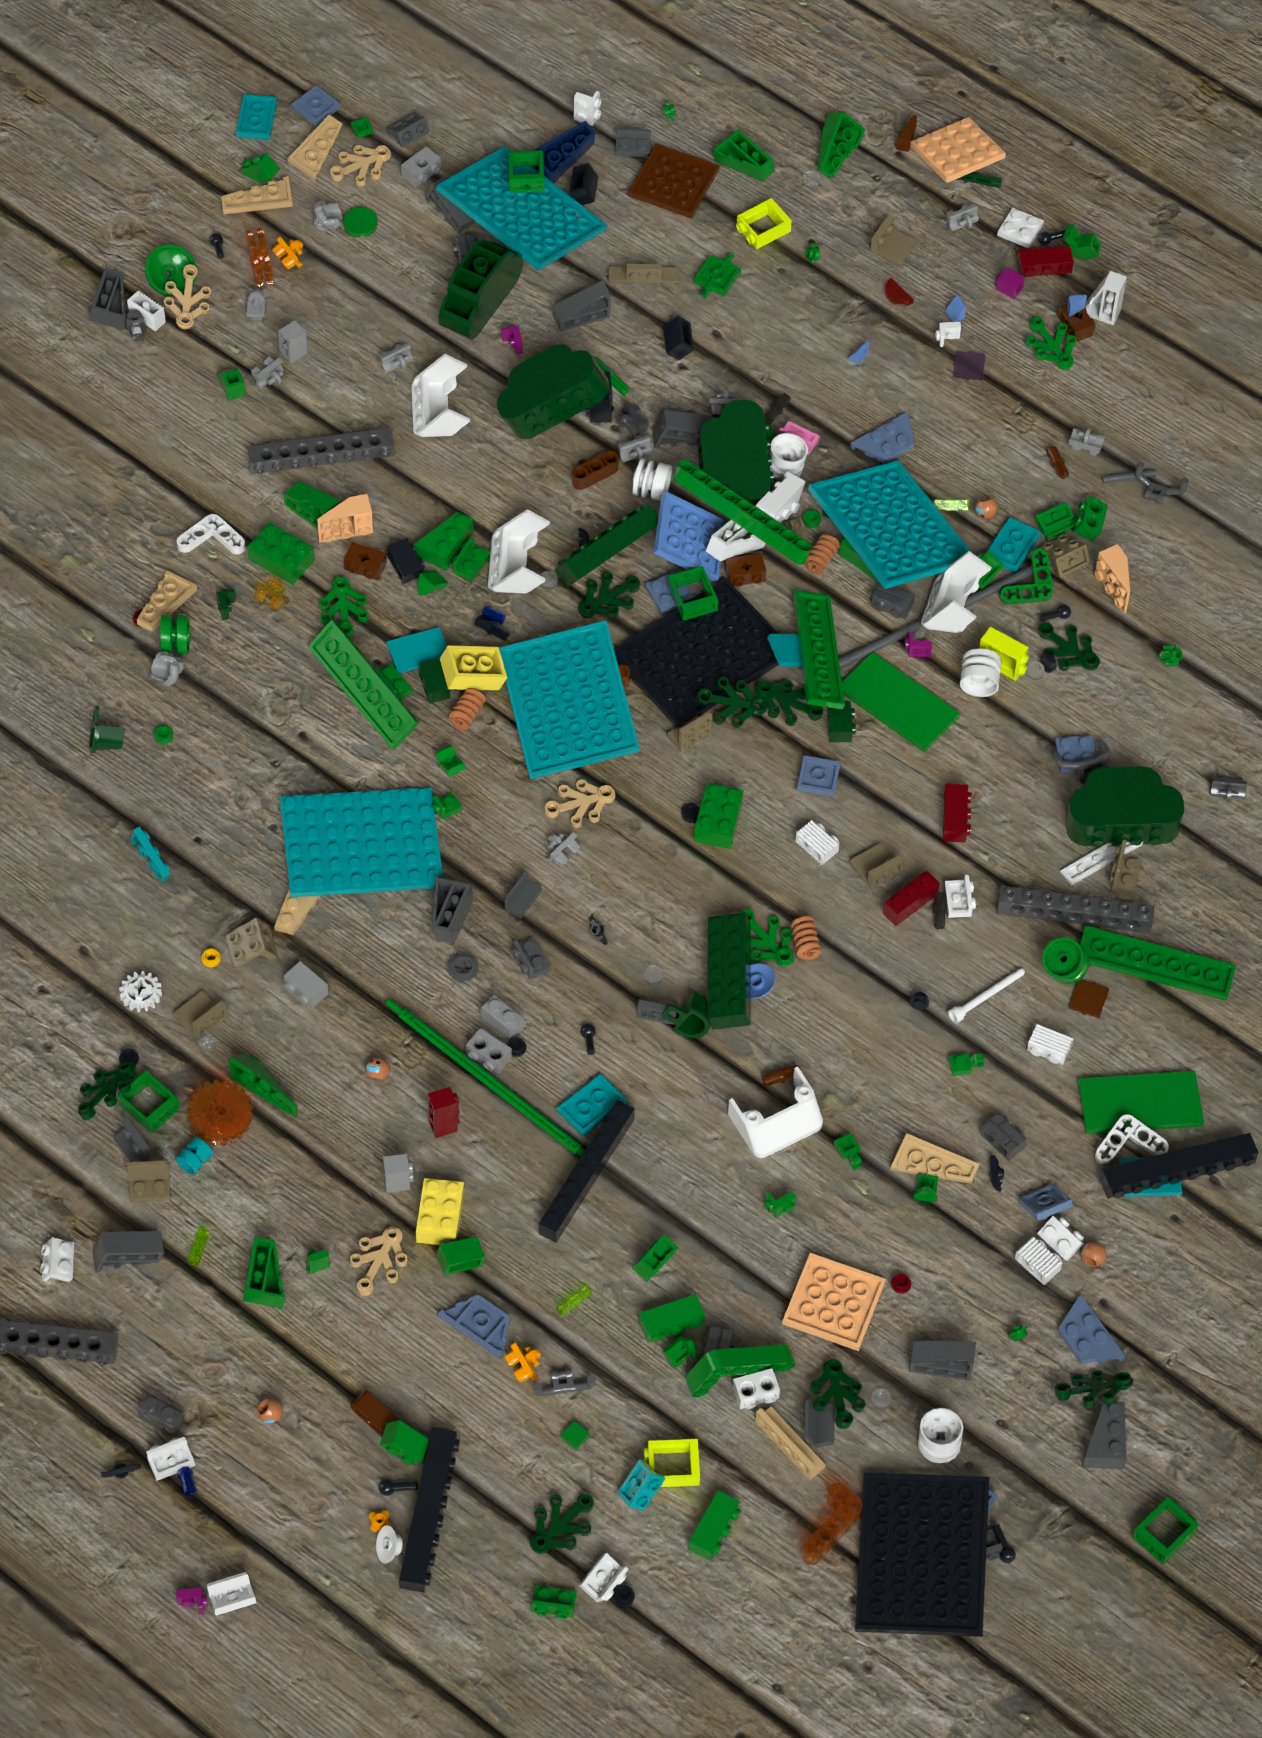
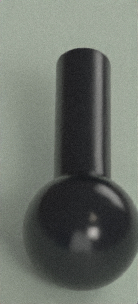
[1038,230,1066,245]
[209,233,224,259]
[1039,605,1071,621]
[580,1023,596,1055]
[379,1479,418,1496]
[992,1524,1016,1563]

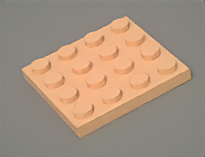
[911,117,1006,183]
[782,1253,886,1351]

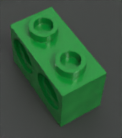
[1074,496,1108,542]
[632,1234,678,1282]

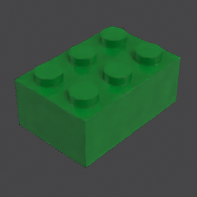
[247,522,315,585]
[694,783,744,849]

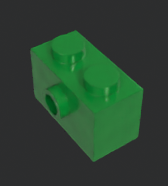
[436,1236,485,1275]
[379,1420,429,1465]

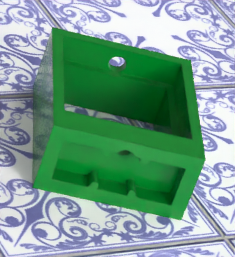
[508,150,545,193]
[668,566,718,621]
[117,1071,180,1134]
[1132,1497,1199,1565]

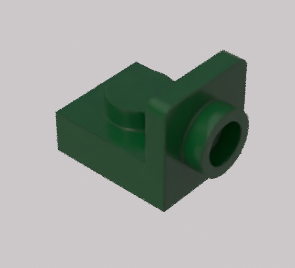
[216,589,236,621]

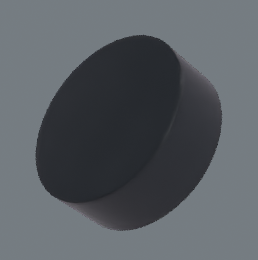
[1040,653,1057,673]
[681,803,700,823]

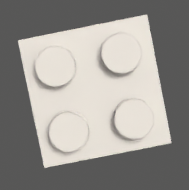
[997,208,1044,249]

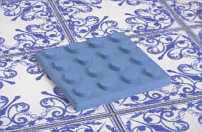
[653,491,726,583]

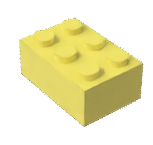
[440,646,507,690]
[416,1178,464,1245]

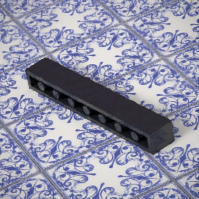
[539,1100,635,1243]
[1099,1133,1259,1199]
[399,1427,460,1593]

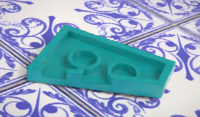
[130,826,170,883]

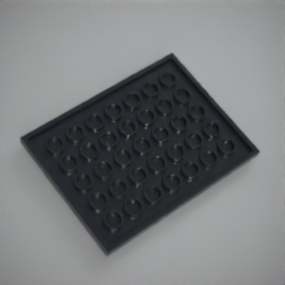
[614,578,779,728]
[855,1473,990,1637]

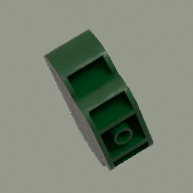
[439,238,523,340]
[497,344,610,439]
[698,400,774,506]
[1066,766,1184,847]

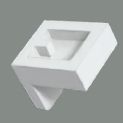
[935,322,961,347]

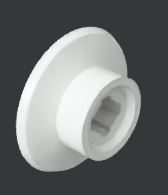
[376,1525,402,1564]

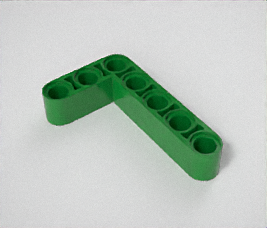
[685,1345,796,1397]

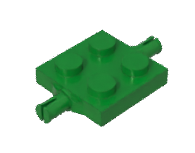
[693,252,741,298]

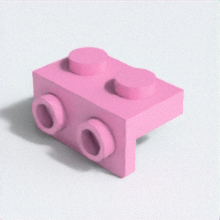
[778,421,820,455]

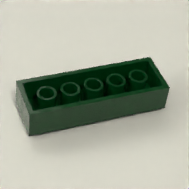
[554,504,658,588]
[707,913,751,1030]

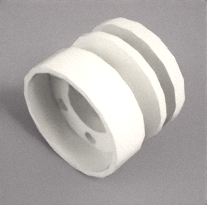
[768,433,808,481]
[633,458,672,502]
[960,649,1002,697]
[918,1408,963,1463]

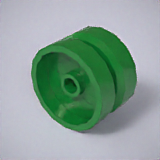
[160,614,191,655]
[1042,937,1089,984]

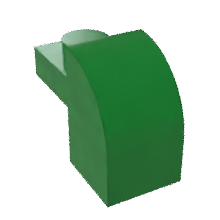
[1064,224,1101,259]

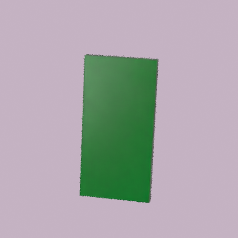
[842,652,960,752]
[1078,1071,1204,1134]

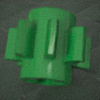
[1159,644,1183,667]

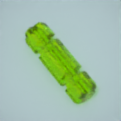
[934,500,969,511]
[188,1228,210,1266]
[557,1285,592,1316]

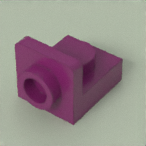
[501,326,523,354]
[905,632,932,657]
[176,1588,208,1615]

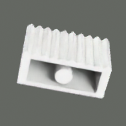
[127,291,165,331]
[795,820,839,865]
[1027,1024,1074,1065]
[1015,1237,1062,1285]

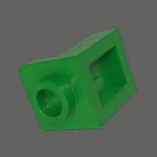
[431,792,462,820]

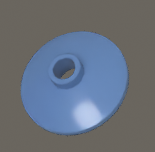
[751,964,775,999]

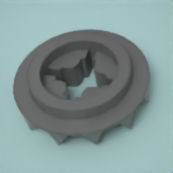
[448,954,479,983]

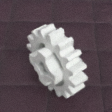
[119,971,162,1012]

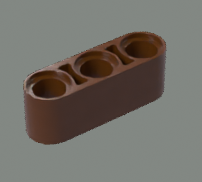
[572,451,619,490]
[350,1390,401,1437]

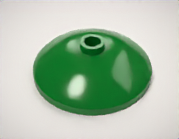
[145,244,197,297]

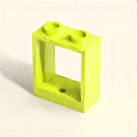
[736,198,792,250]
[979,627,1029,681]
[644,1439,700,1487]

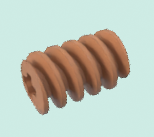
[805,534,840,575]
[449,689,486,731]
[791,916,821,960]

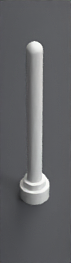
[948,968,1025,1024]

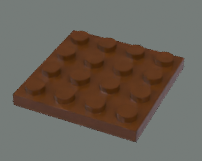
[628,143,720,219]

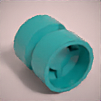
[175,1137,213,1175]

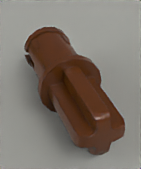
[1046,446,1069,479]
[761,1065,800,1087]

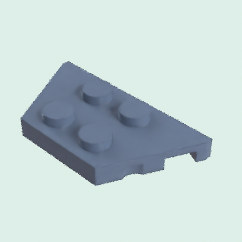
[850,412,914,463]
[438,1294,510,1360]
[1058,1295,1125,1364]

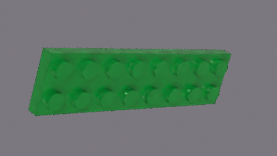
[793,590,845,710]
[308,620,419,750]
[1080,926,1236,1001]

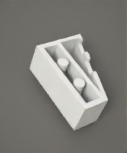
[1085,271,1127,325]
[756,471,806,523]
[706,520,766,561]

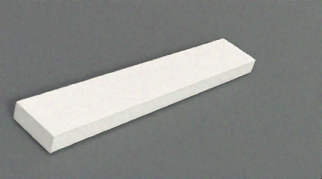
[1060,842,1143,886]

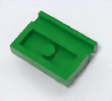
[1034,502,1075,541]

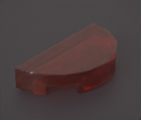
[885,278,914,306]

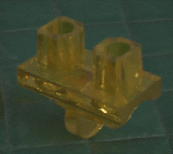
[254,578,289,612]

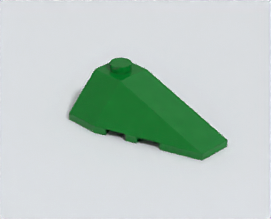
[817,111,865,179]
[228,1053,297,1118]

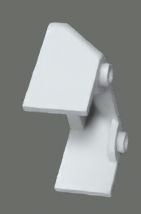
[411,354,470,437]
[488,509,550,594]
[921,551,992,633]
[728,1067,823,1158]

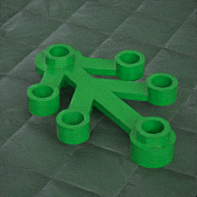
[1026,317,1077,370]
[319,577,369,638]
[740,909,794,967]

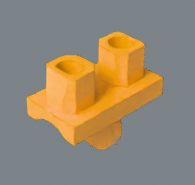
[272,236,303,269]
[504,1342,541,1382]

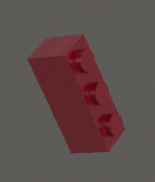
[1017,246,1074,277]
[943,783,972,843]
[883,870,940,926]
[428,1087,460,1138]

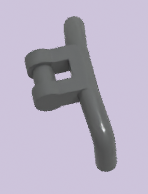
[1135,462,1189,504]
[1052,742,1111,782]
[534,1368,595,1396]

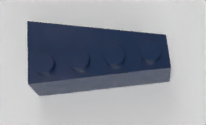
[532,121,596,183]

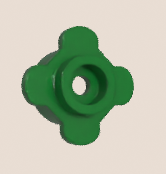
[663,100,676,121]
[806,243,820,264]
[1008,1325,1029,1342]

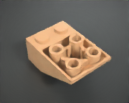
[317,494,373,543]
[1095,544,1130,613]

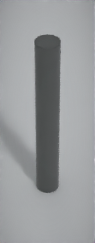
[1102,469,1157,483]

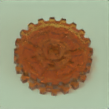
[246,228,274,288]
[187,1079,253,1146]

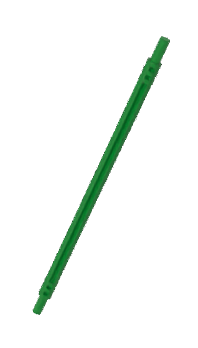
[385,998,585,1157]

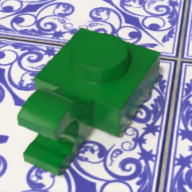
[949,1053,985,1076]
[834,1133,862,1171]

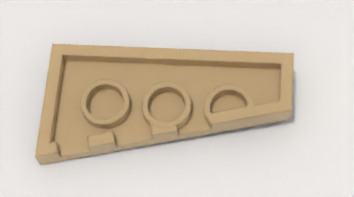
[287,115,343,180]
[221,176,293,214]
[137,570,197,632]
[274,890,320,935]
[890,1133,980,1184]

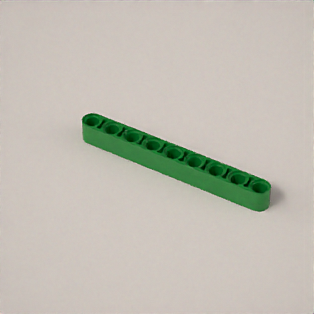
[673,460,812,565]

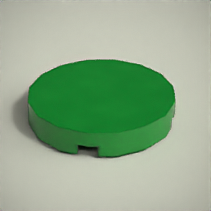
[343,207,378,238]

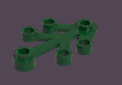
[578,572,640,618]
[1038,623,1100,671]
[696,677,767,728]
[754,680,824,726]
[78,1062,137,1120]
[809,1359,866,1429]
[1055,1370,1133,1408]
[530,1494,594,1554]

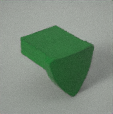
[417,571,448,596]
[913,1174,939,1202]
[306,1249,330,1274]

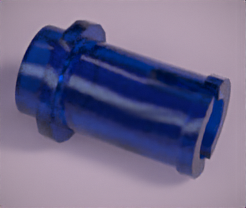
[481,606,506,625]
[177,1467,197,1495]

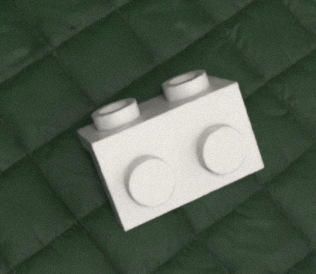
[574,91,602,126]
[944,874,976,918]
[1037,1216,1086,1261]
[40,1237,74,1282]
[146,1437,195,1481]
[579,1553,629,1602]
[207,1572,256,1616]

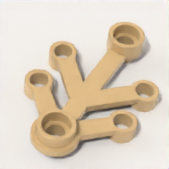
[330,145,391,186]
[163,264,211,329]
[545,779,615,828]
[350,1227,408,1296]

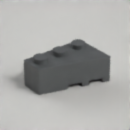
[425,175,476,233]
[89,267,126,330]
[553,280,611,332]
[652,409,715,448]
[432,877,474,944]
[92,1230,164,1273]
[909,1340,976,1381]
[1082,1402,1127,1469]

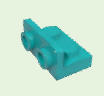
[617,1459,665,1511]

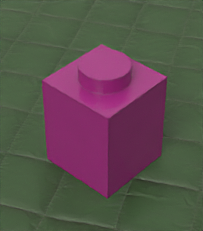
[996,267,1025,299]

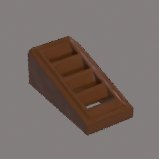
[896,115,917,152]

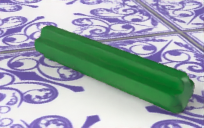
[594,356,630,395]

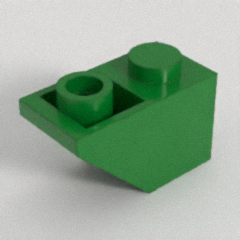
[239,153,280,183]
[216,367,245,401]

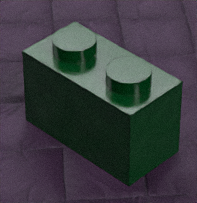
[418,658,453,704]
[827,700,856,742]

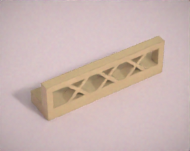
[755,1407,826,1480]

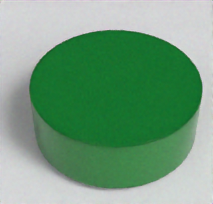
[803,510,821,528]
[154,725,173,745]

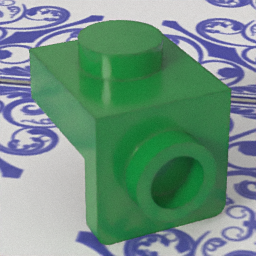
[435,745,465,776]
[764,1191,797,1217]
[662,1336,699,1368]

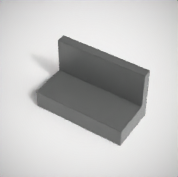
[505,870,542,919]
[804,1400,835,1448]

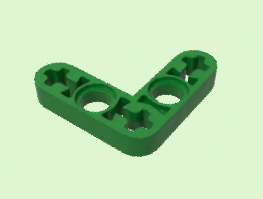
[999,548,1053,605]

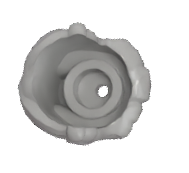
[314,200,343,231]
[151,651,184,687]

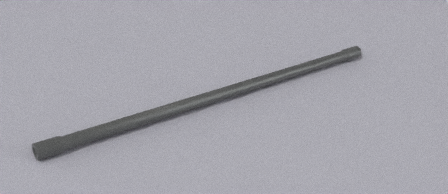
[839,559,1054,670]

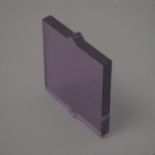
[953,351,985,381]

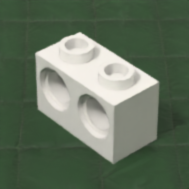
[732,1368,780,1409]

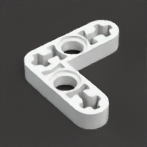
[177,514,245,554]
[1095,1115,1169,1165]

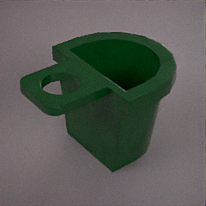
[89,706,125,753]
[662,991,710,1038]

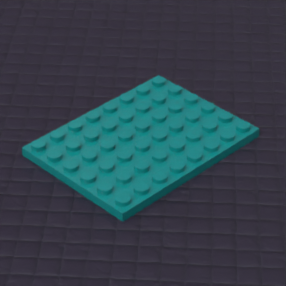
[436,146,607,271]
[808,460,973,589]
[499,620,640,780]
[280,787,443,898]

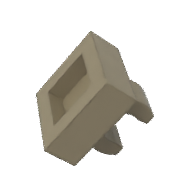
[784,518,808,538]

